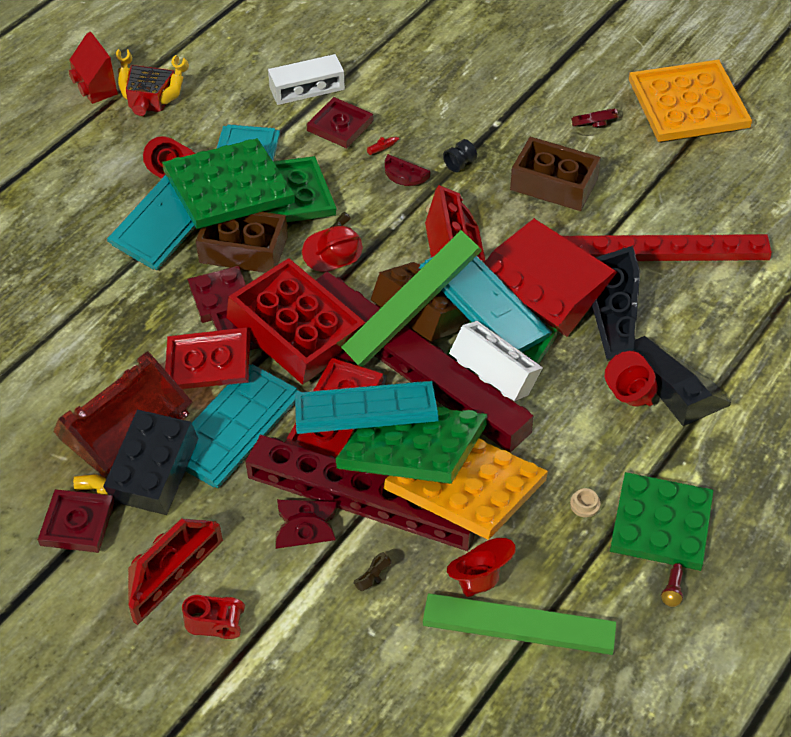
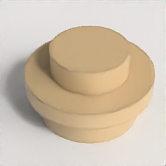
[570,488,600,518]

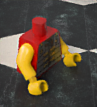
[116,49,189,116]

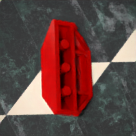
[425,185,486,263]
[128,518,223,625]

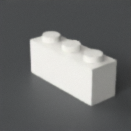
[268,54,345,105]
[449,321,543,401]

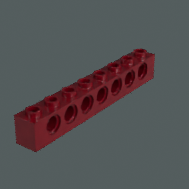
[245,435,475,552]

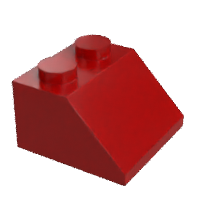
[69,32,118,104]

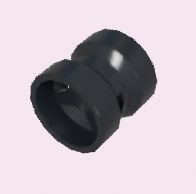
[443,139,478,172]

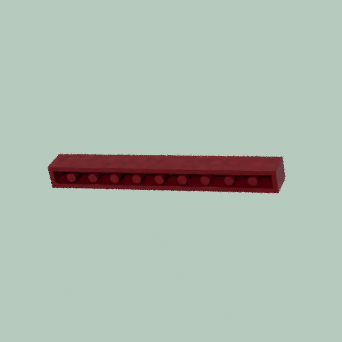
[316,271,534,453]

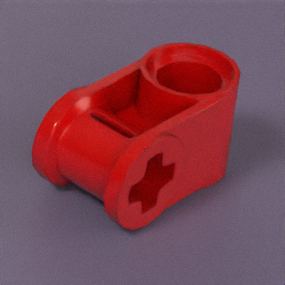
[182,594,245,639]

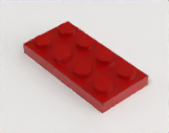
[285,358,383,458]

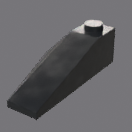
[592,246,640,361]
[634,336,731,426]

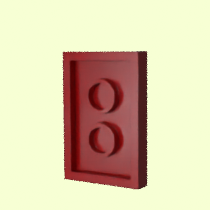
[164,327,250,391]

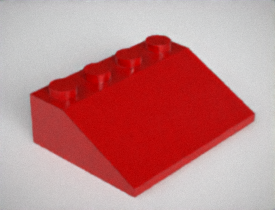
[484,218,617,337]
[226,258,366,385]

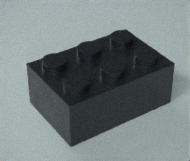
[103,410,199,515]

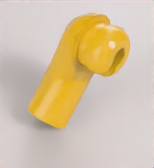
[73,474,108,495]

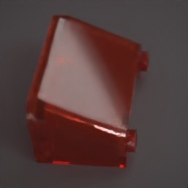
[53,351,193,477]

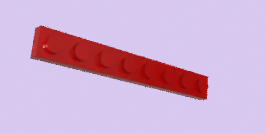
[563,234,772,261]

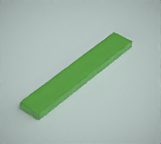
[342,230,482,367]
[423,593,616,655]

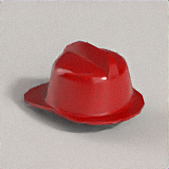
[143,136,196,178]
[302,226,363,272]
[604,351,658,407]
[446,538,516,597]

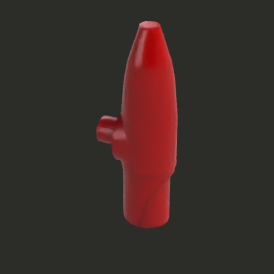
[367,137,399,155]

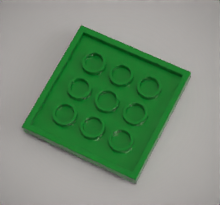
[162,138,295,229]
[336,407,487,484]

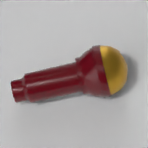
[661,563,683,607]

